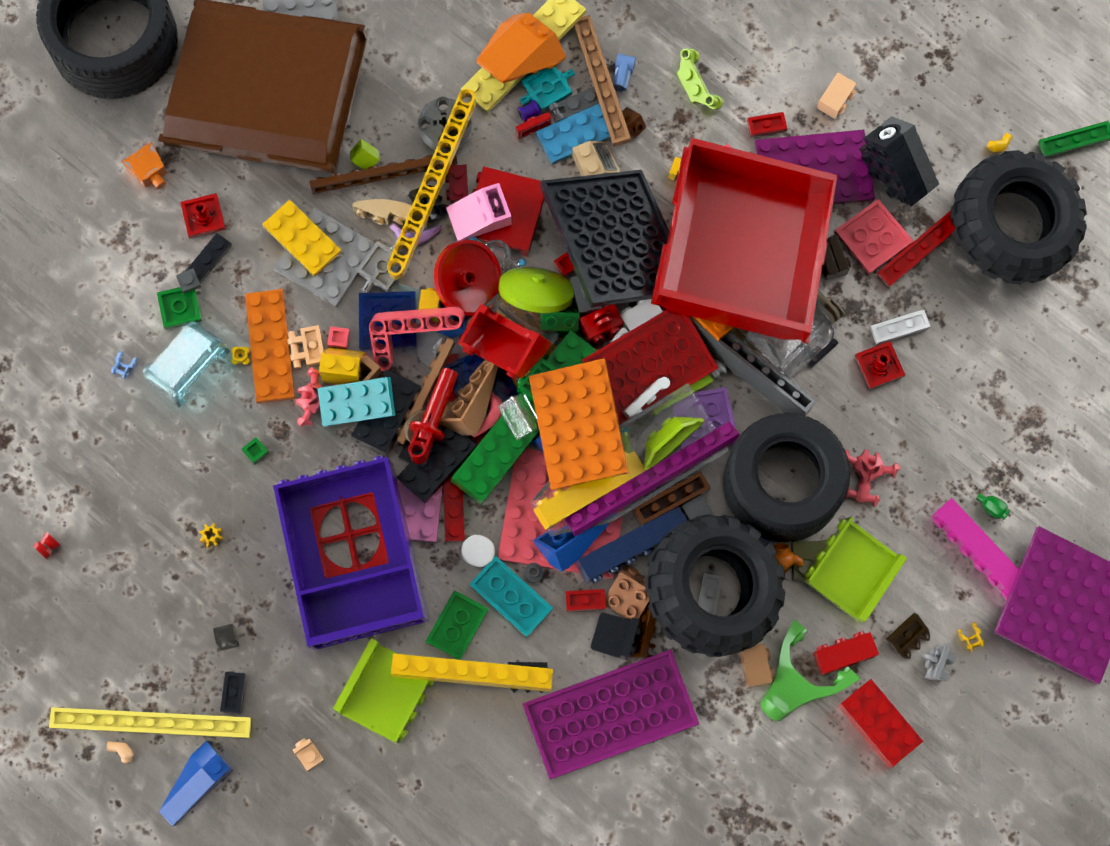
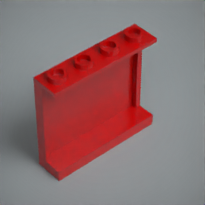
[466,166,545,257]

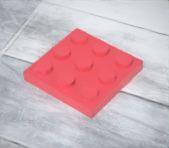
[834,199,913,275]

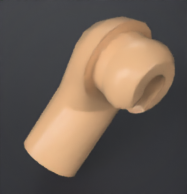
[107,741,133,764]

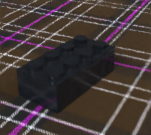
[351,369,421,457]

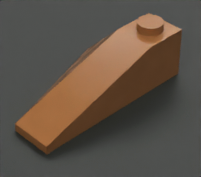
[439,360,498,435]

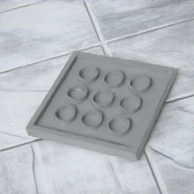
[273,208,376,307]

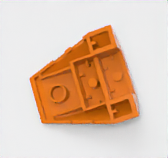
[476,13,566,84]

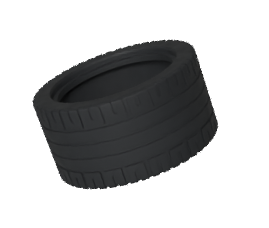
[36,0,178,99]

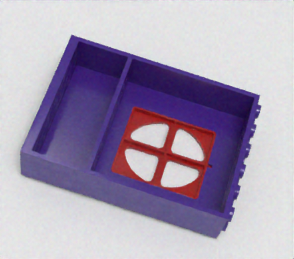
[273,455,429,650]

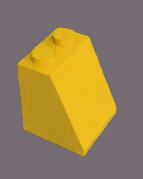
[319,347,367,385]

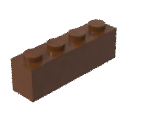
[632,471,711,526]

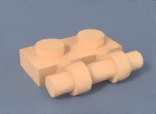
[287,325,324,369]

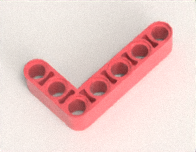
[369,307,465,371]

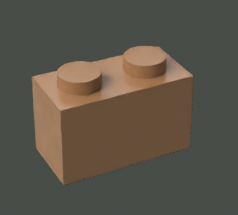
[740,643,775,689]

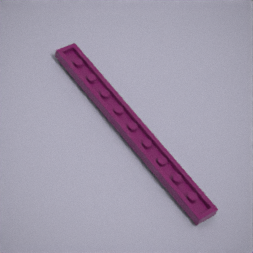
[564,422,740,536]

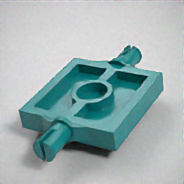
[519,67,575,112]

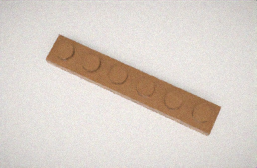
[396,338,456,446]

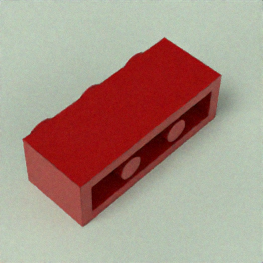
[813,631,879,676]

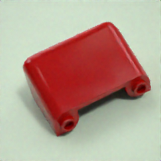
[458,303,552,380]

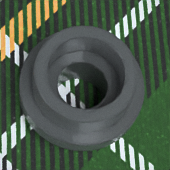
[524,563,543,583]

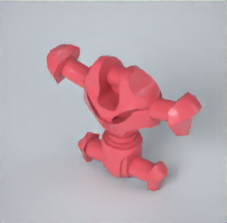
[295,367,322,427]
[845,449,901,507]

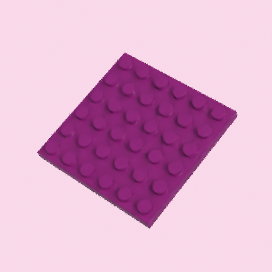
[994,526,1110,684]

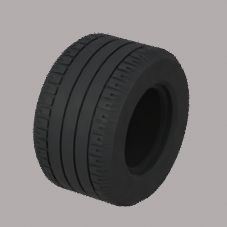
[723,413,850,542]

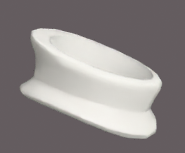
[461,535,495,567]

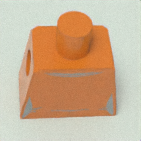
[122,142,167,189]

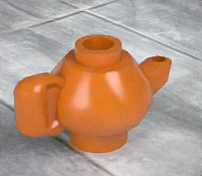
[774,543,804,573]

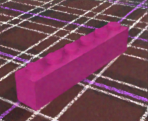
[931,498,1019,601]

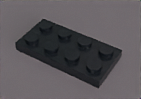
[396,427,477,503]

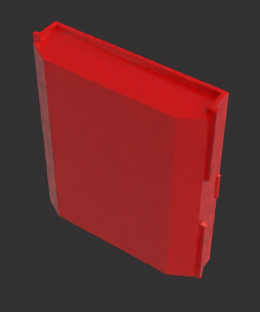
[651,138,837,343]

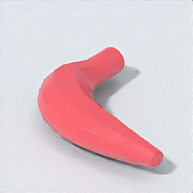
[472,392,504,437]

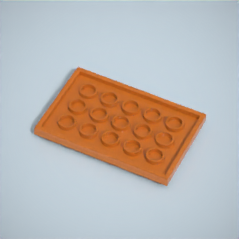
[529,358,629,491]

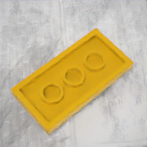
[262,199,342,277]

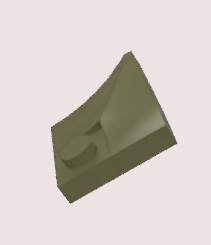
[791,540,827,581]

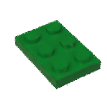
[425,590,489,660]

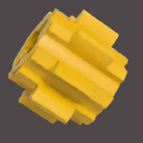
[199,523,224,548]

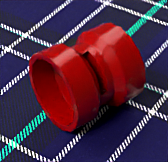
[33,532,61,559]

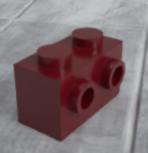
[445,164,469,205]

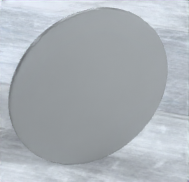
[417,331,462,368]

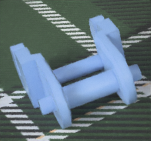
[111,351,138,379]

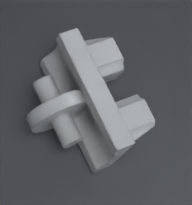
[922,645,956,681]

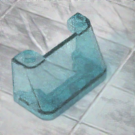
[143,321,230,408]

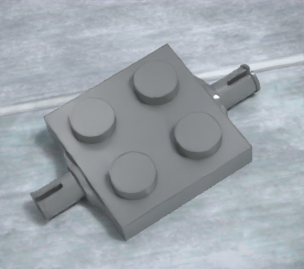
[356,239,401,294]

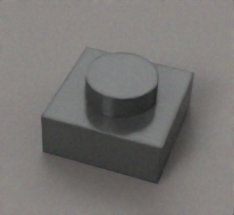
[176,268,201,294]

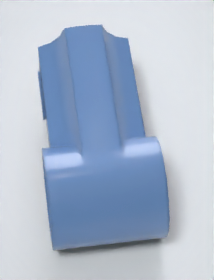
[612,53,636,92]

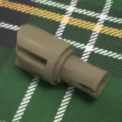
[816,289,846,325]

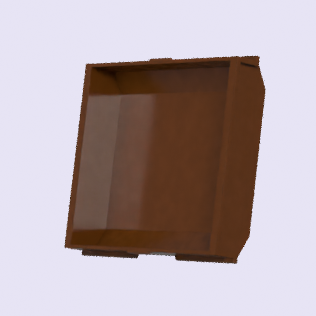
[158,0,368,174]

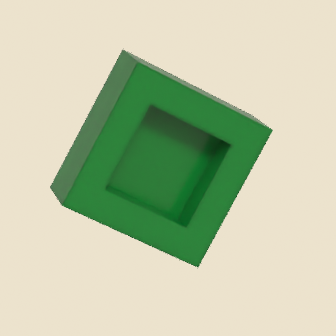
[241,437,269,465]

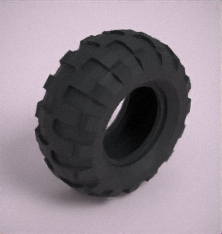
[951,150,1087,284]
[645,514,786,657]

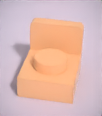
[293,738,324,771]

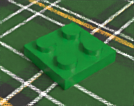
[157,287,202,330]

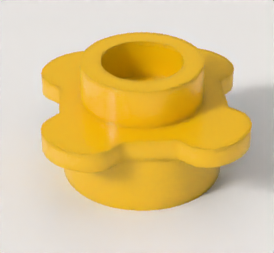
[231,347,250,365]

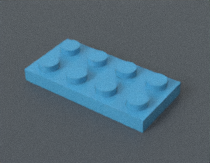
[536,104,611,165]

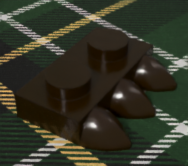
[886,613,930,659]

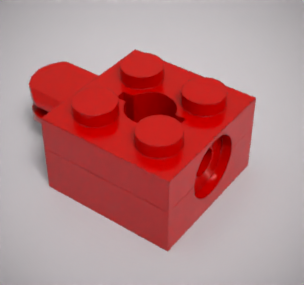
[579,304,624,349]

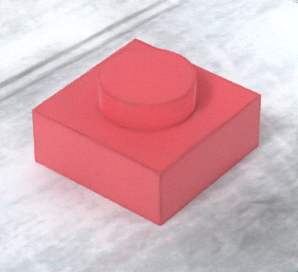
[327,326,350,349]

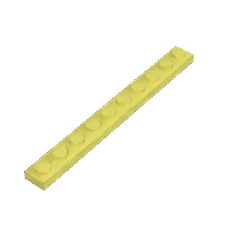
[49,707,252,738]

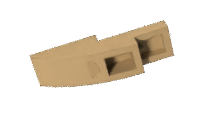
[352,199,428,231]

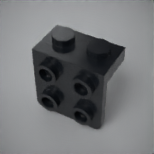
[591,612,642,661]

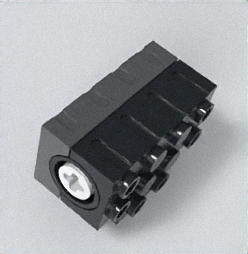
[859,116,939,206]

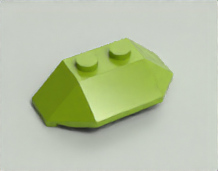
[644,417,705,471]

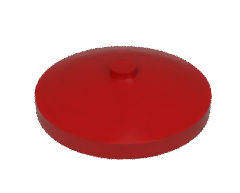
[434,240,502,316]

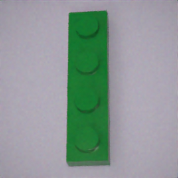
[1038,120,1110,158]

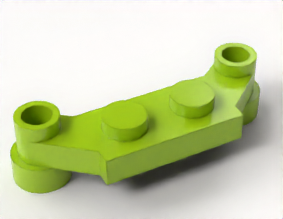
[676,48,723,110]

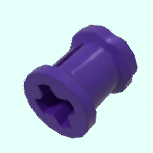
[517,100,541,122]

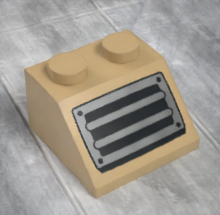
[572,141,620,176]

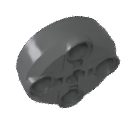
[417,96,472,152]

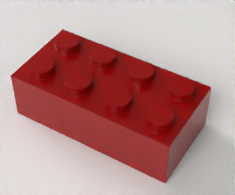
[838,679,923,769]

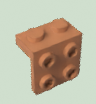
[605,565,650,620]

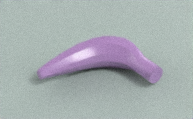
[390,223,442,246]

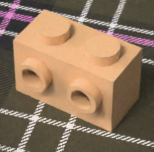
[817,73,857,119]

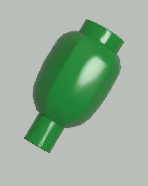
[976,493,1011,520]

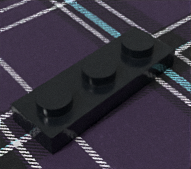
[186,233,233,285]

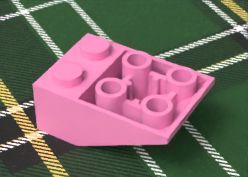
[446,183,512,241]

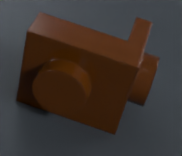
[622,107,646,138]

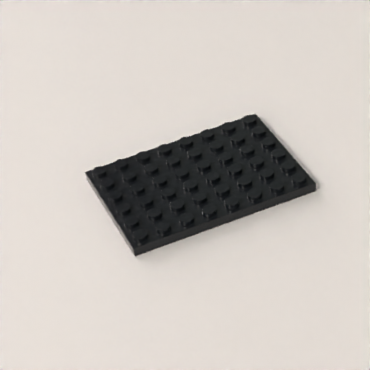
[539,170,669,307]

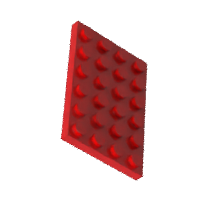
[581,309,719,427]

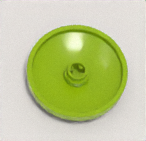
[498,267,574,313]

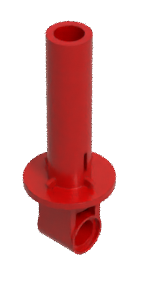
[408,368,458,464]

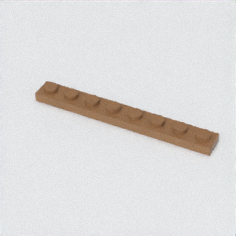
[574,15,631,147]

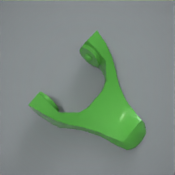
[760,619,861,721]

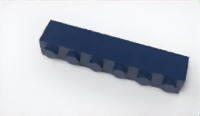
[575,506,687,584]

